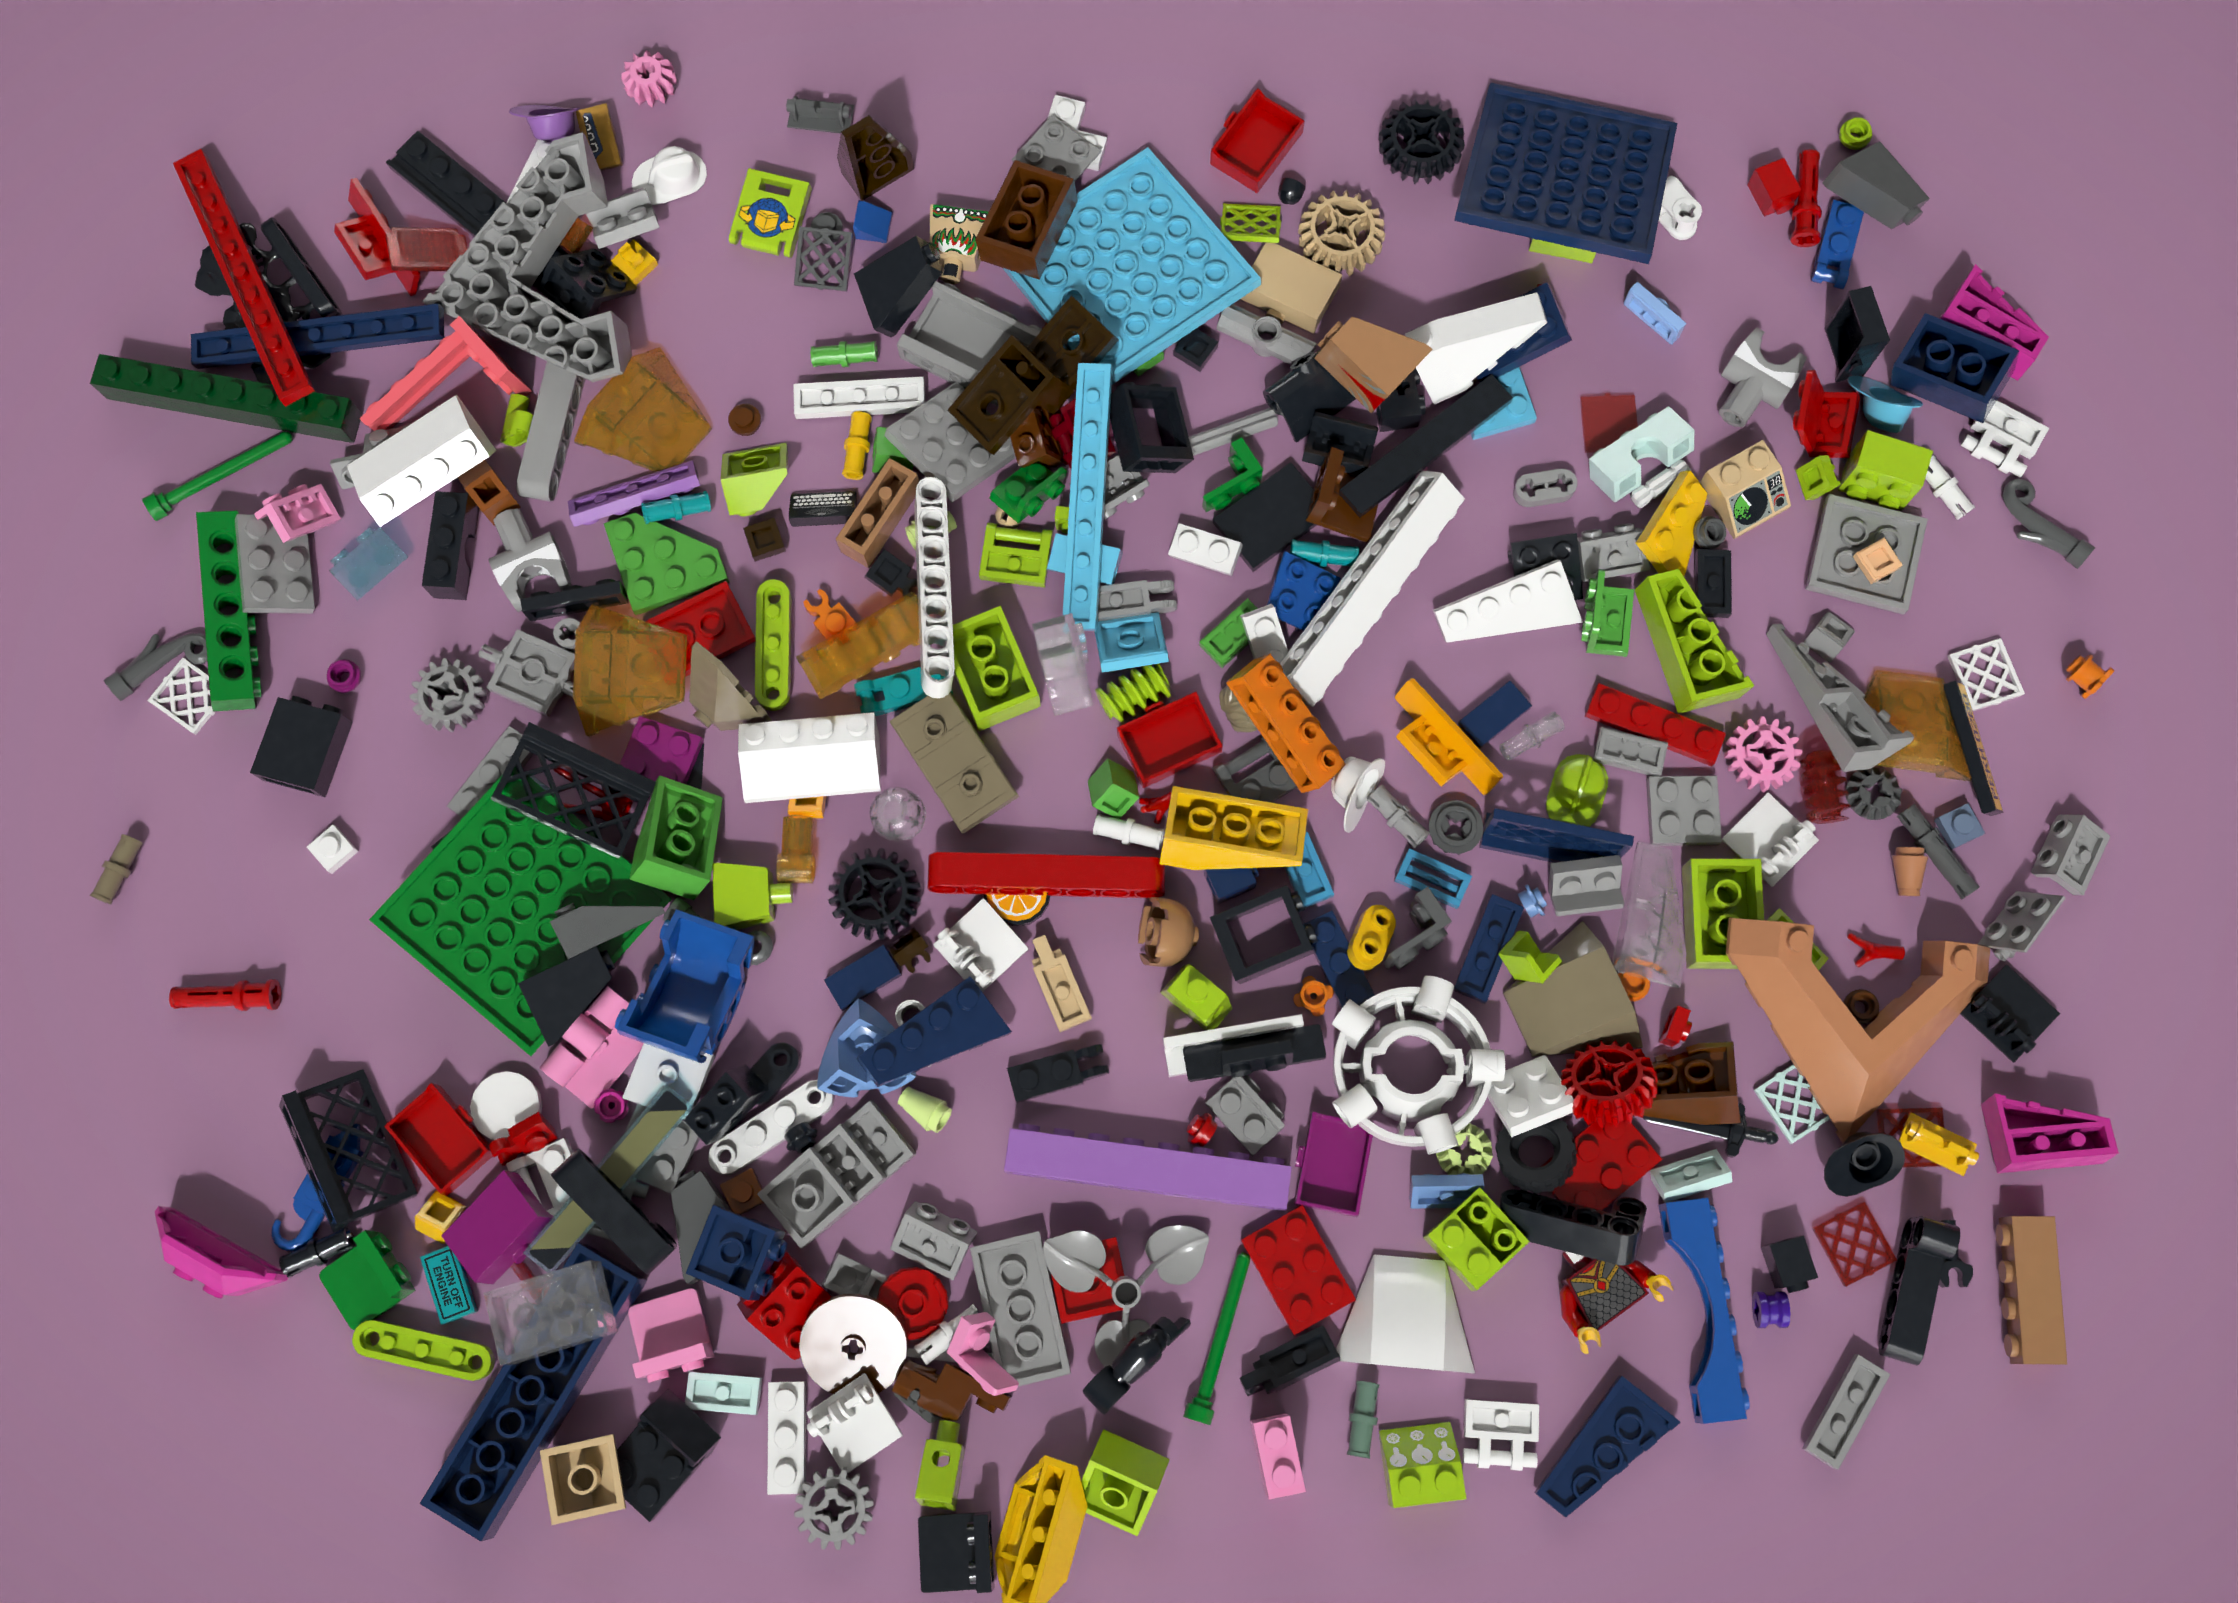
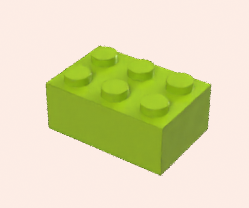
[953,606,1041,731]
[1682,859,1764,969]

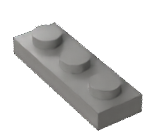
[447,726,534,818]
[1802,1354,1891,1470]

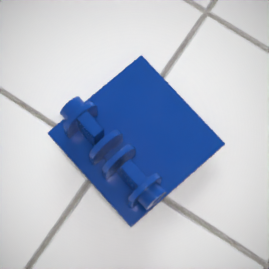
[1267,551,1341,631]

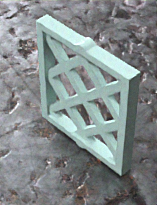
[1753,1064,1830,1144]

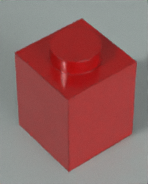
[1747,158,1801,217]

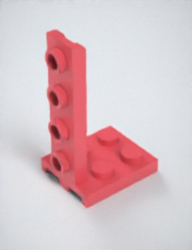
[359,316,532,431]

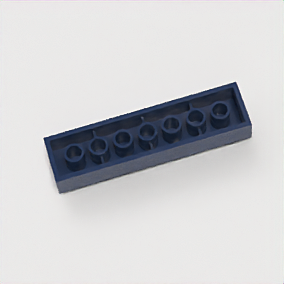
[420,1243,648,1542]

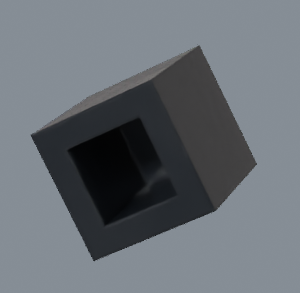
[1761,1235,1818,1293]

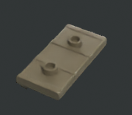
[890,692,1019,834]

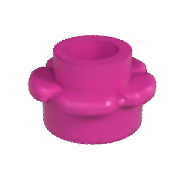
[594,1088,629,1123]

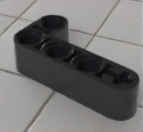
[551,1149,677,1275]
[1499,1189,1647,1265]
[1879,1216,1960,1366]

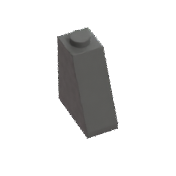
[1822,141,1930,230]
[671,1170,732,1284]

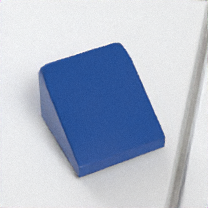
[853,200,893,243]

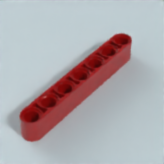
[927,852,1165,898]

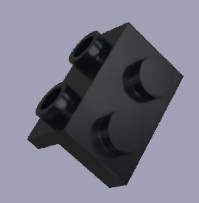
[1302,412,1378,475]

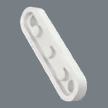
[708,1080,834,1175]

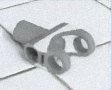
[1719,327,1807,427]
[488,509,572,612]

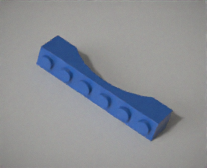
[1658,1198,1750,1424]

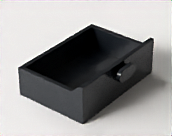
[1824,286,1890,382]

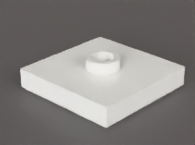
[622,1043,715,1119]

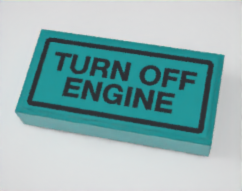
[420,1246,478,1325]

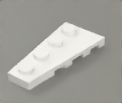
[1433,559,1583,642]

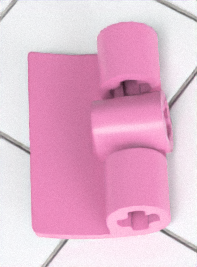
[539,986,644,1109]

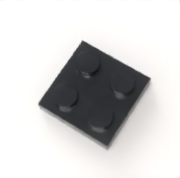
[617,1425,701,1522]

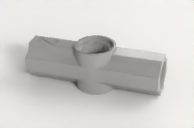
[1217,304,1317,365]

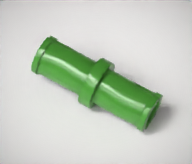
[810,341,878,367]

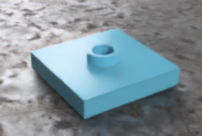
[1094,612,1169,673]

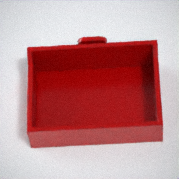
[1210,88,1305,193]
[1117,692,1223,788]
[384,1083,493,1196]

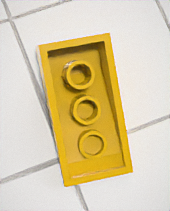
[1159,786,1308,870]

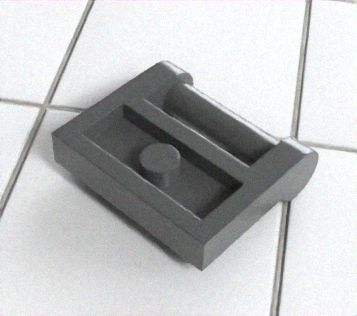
[1212,737,1298,803]

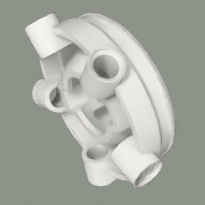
[1332,976,1505,1155]

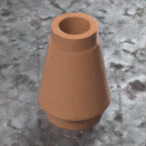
[1892,847,1928,896]

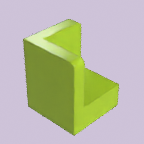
[1498,931,1562,984]

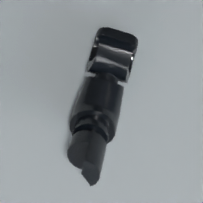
[1082,1317,1191,1415]

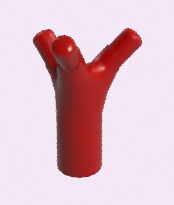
[1139,786,1184,824]
[1847,933,1905,967]

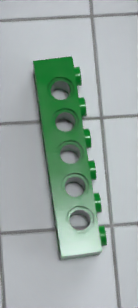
[196,511,262,712]

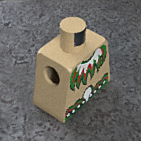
[930,204,988,284]

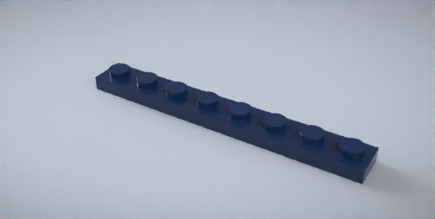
[191,304,445,369]

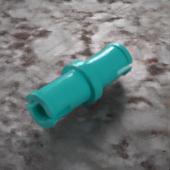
[641,491,711,524]
[1290,539,1359,567]

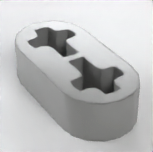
[1513,469,1577,507]

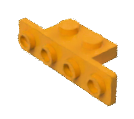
[1395,678,1503,795]

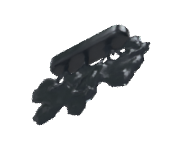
[195,217,342,384]

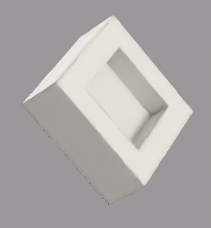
[307,825,358,874]

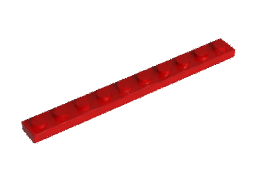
[173,149,315,407]

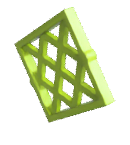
[1220,203,1281,243]

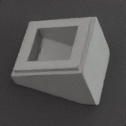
[1804,612,1855,662]

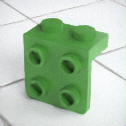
[1581,569,1634,657]

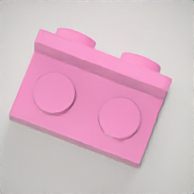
[254,484,341,543]

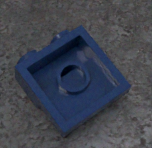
[686,1205,787,1300]

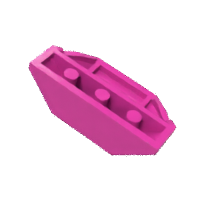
[154,1206,288,1299]

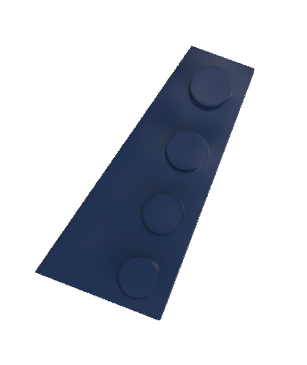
[857,976,1012,1087]

